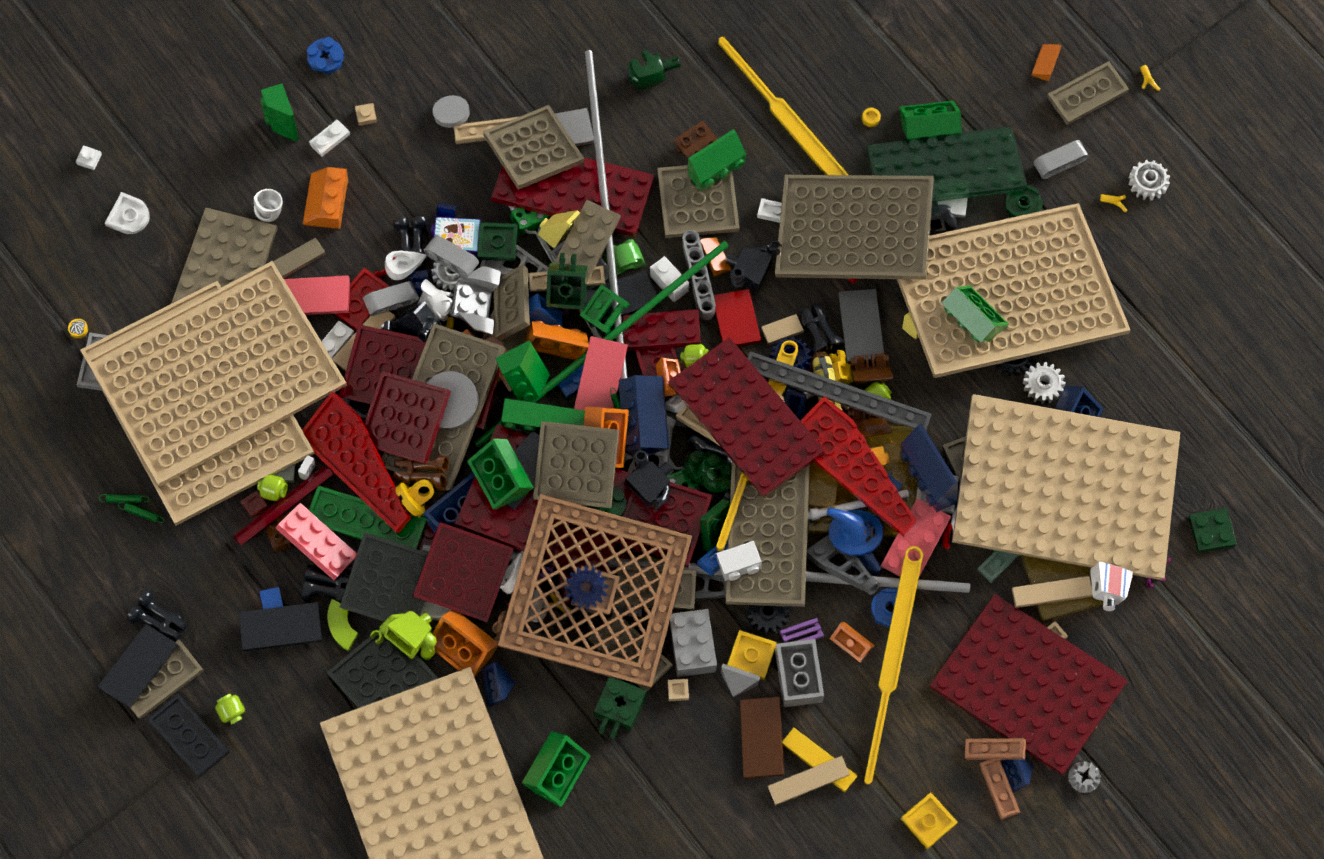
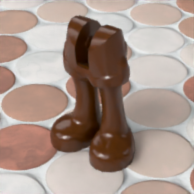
[392,455,449,491]

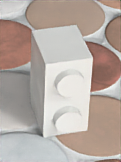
[650,256,689,302]
[716,541,762,581]

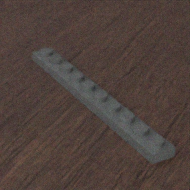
[747,351,932,430]

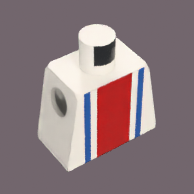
[1090,561,1133,611]

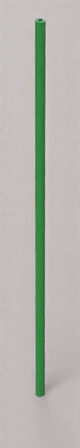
[474,241,729,448]

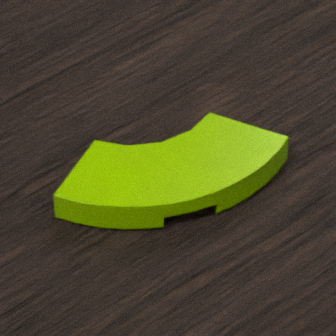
[327,599,358,652]

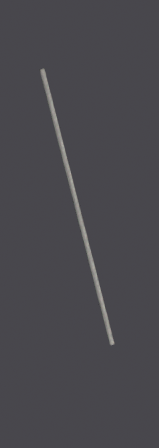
[585,50,627,380]

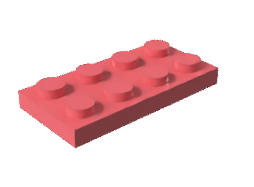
[880,498,951,577]
[276,503,357,580]

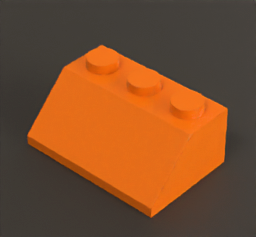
[303,167,348,229]
[525,321,589,360]
[584,406,629,468]
[432,610,499,678]

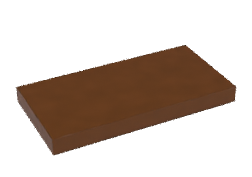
[740,697,784,779]

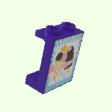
[430,217,481,261]

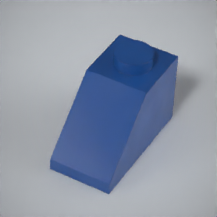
[529,293,562,326]

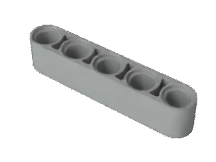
[682,230,715,320]

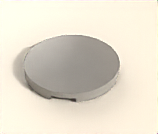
[427,371,479,429]

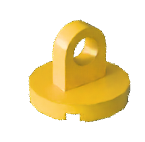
[396,480,434,518]

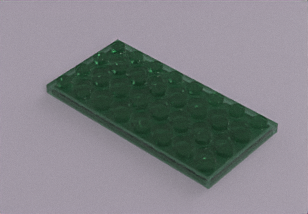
[867,126,1027,202]

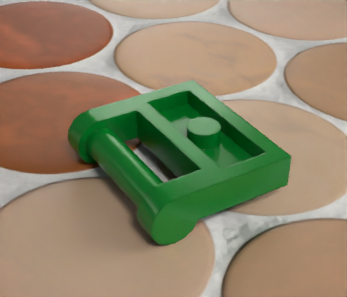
[580,284,629,335]

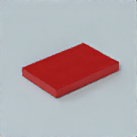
[334,268,391,331]
[714,289,761,347]

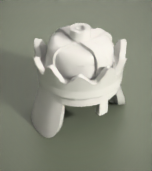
[417,279,453,324]

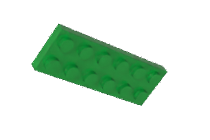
[309,486,427,550]

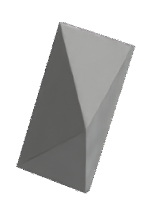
[721,664,760,697]

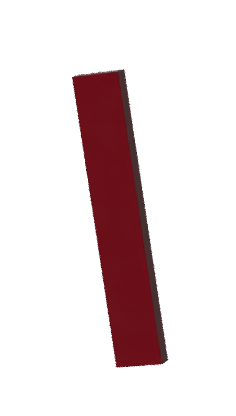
[233,467,333,545]

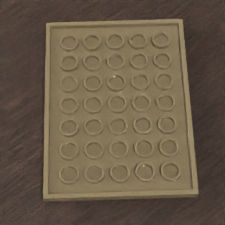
[775,175,934,280]

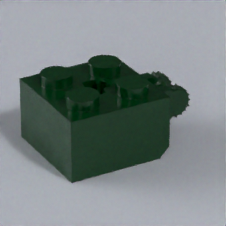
[546,253,588,310]
[594,676,646,739]

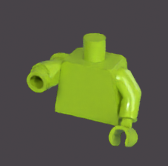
[371,611,437,660]

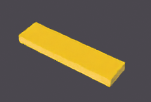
[783,728,857,792]

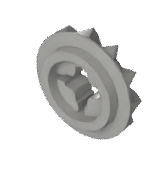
[1068,761,1101,793]

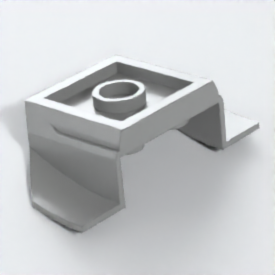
[450,266,501,335]

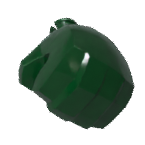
[627,50,681,90]

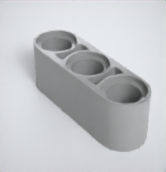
[1033,140,1089,179]
[424,235,479,278]
[363,281,419,316]

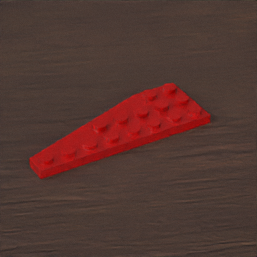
[302,392,411,533]
[801,396,917,537]

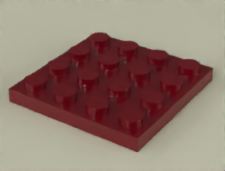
[364,371,451,464]
[614,482,712,568]
[413,522,514,622]

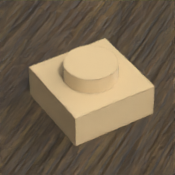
[355,103,377,126]
[668,679,689,701]

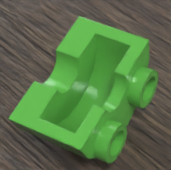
[604,239,646,276]

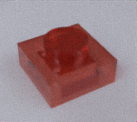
[241,491,268,518]

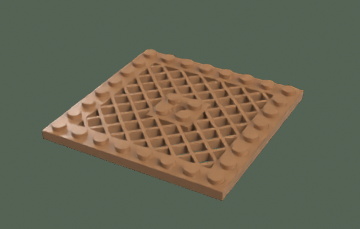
[498,494,692,688]

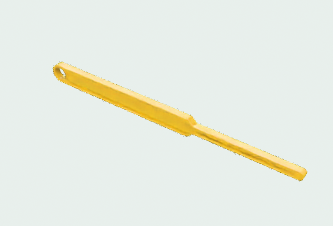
[719,37,848,175]
[717,340,798,551]
[864,546,923,785]

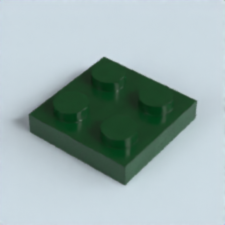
[478,223,518,261]
[700,499,730,552]
[1188,508,1237,553]

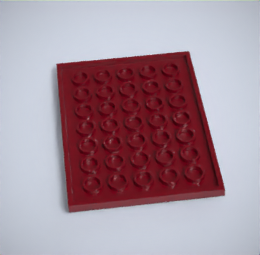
[455,424,632,573]
[929,594,1128,776]

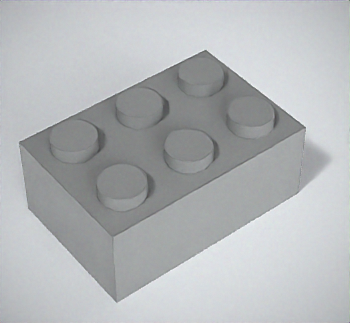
[669,609,717,677]
[775,639,824,707]

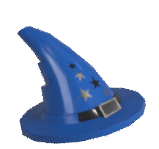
[827,508,883,556]

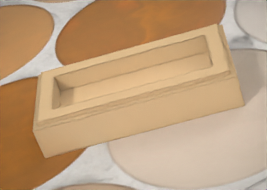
[761,314,804,345]

